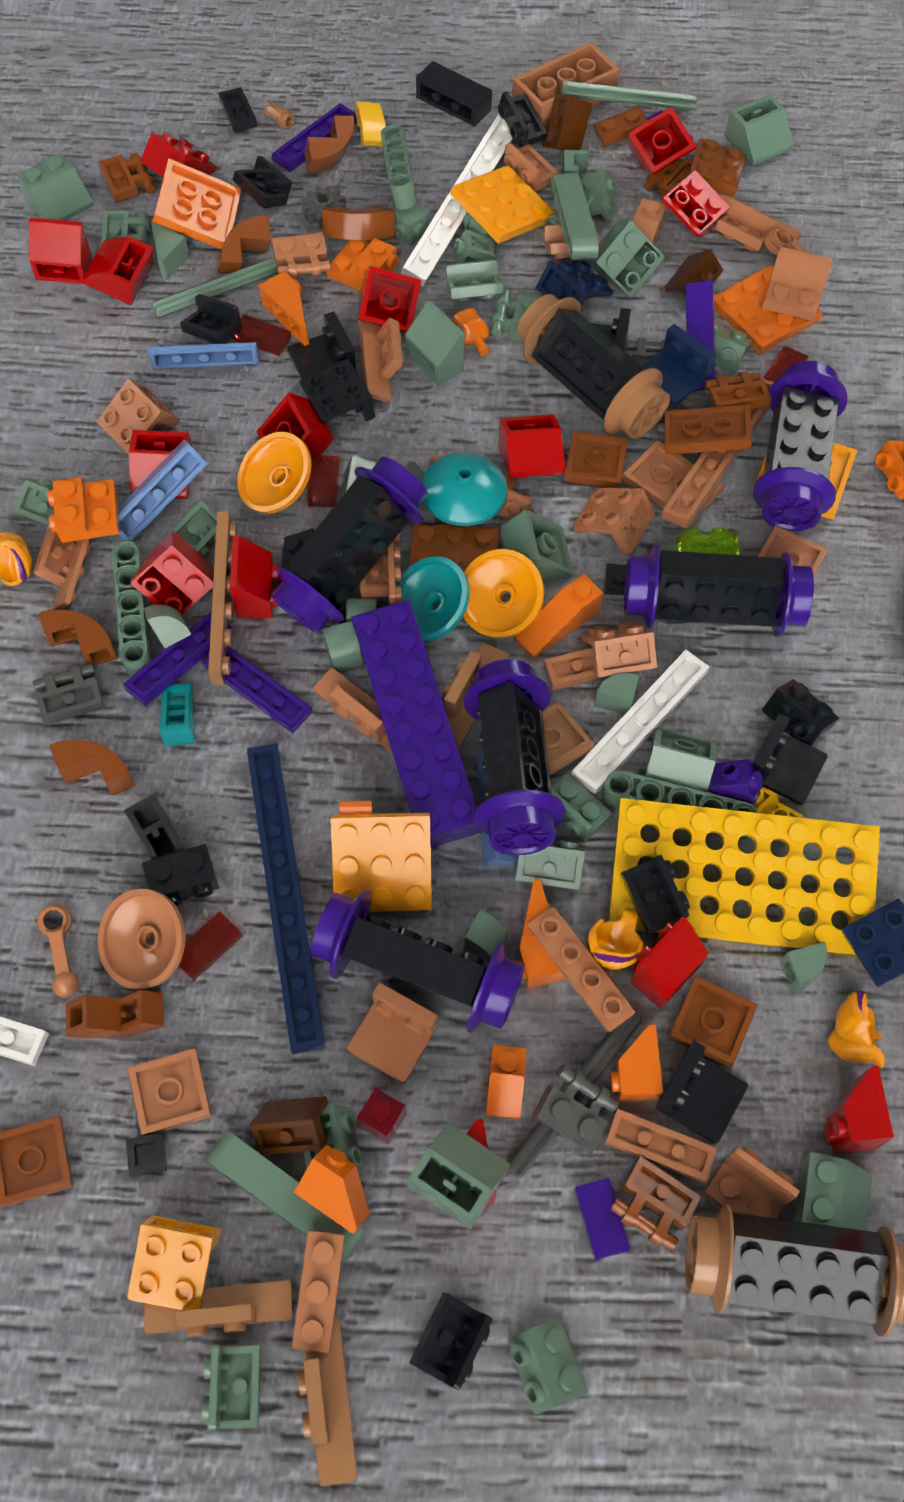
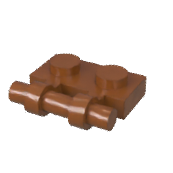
[98,153,155,203]
[644,157,692,197]
[704,371,772,409]
[610,1156,701,1251]

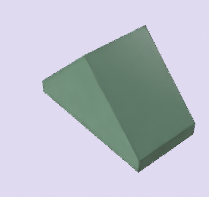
[151,223,190,280]

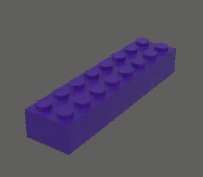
[351,599,482,848]

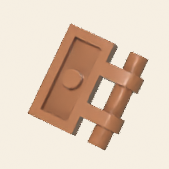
[271,232,330,278]

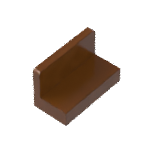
[543,94,592,151]
[664,249,723,296]
[249,1096,329,1155]

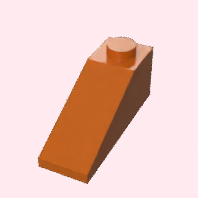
[258,271,309,346]
[514,574,603,660]
[514,878,565,989]

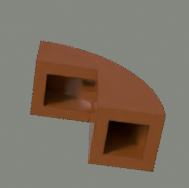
[304,115,354,174]
[322,206,395,240]
[217,216,271,274]
[39,610,118,666]
[49,740,135,795]
[65,990,164,1038]

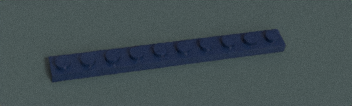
[247,743,326,1054]

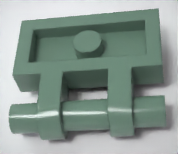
[101,210,150,245]
[491,290,540,343]

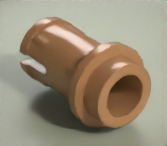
[265,101,295,129]

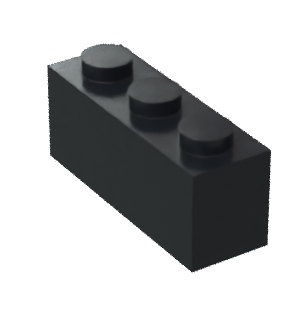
[416,61,492,127]

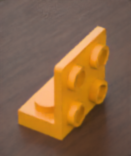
[127,1215,222,1311]

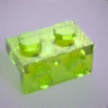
[675,528,739,555]

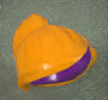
[0,532,33,587]
[587,908,645,970]
[827,990,886,1068]

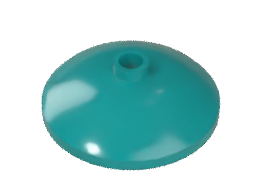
[422,452,507,526]
[396,556,470,642]

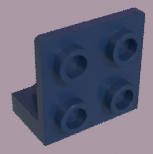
[536,259,614,307]
[642,324,716,406]
[842,898,904,987]

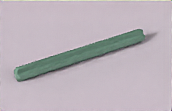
[561,81,697,110]
[152,257,286,317]

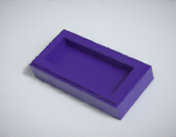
[574,1178,630,1261]

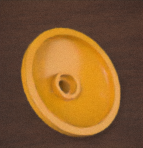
[237,432,311,514]
[463,549,544,638]

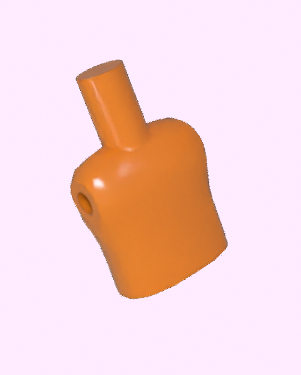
[452,308,490,357]

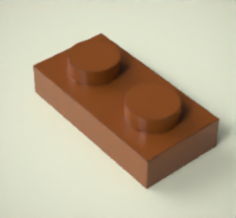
[594,106,648,147]

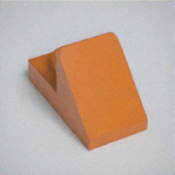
[486,1045,527,1120]

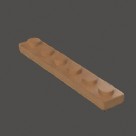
[208,511,237,686]

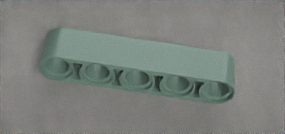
[381,124,417,210]
[551,172,599,261]
[112,540,152,677]
[602,770,758,840]
[204,1130,365,1264]

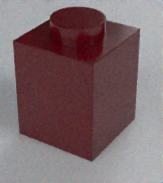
[357,1087,406,1144]

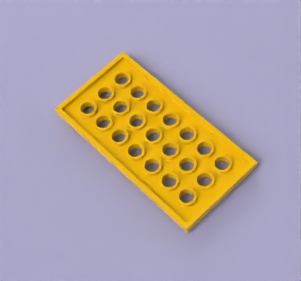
[608,798,880,956]

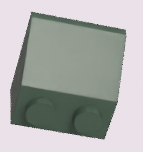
[17,153,94,221]
[500,509,574,581]
[645,727,717,792]
[793,1151,873,1231]

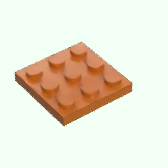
[152,159,241,249]
[714,264,823,355]

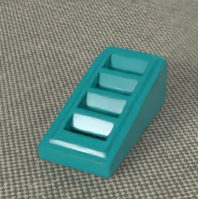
[160,683,195,746]

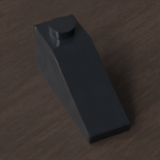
[124,793,186,860]

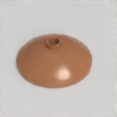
[98,889,185,990]

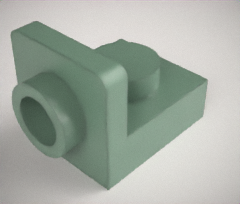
[562,150,589,174]
[453,229,495,263]

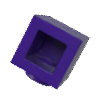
[709,759,763,804]

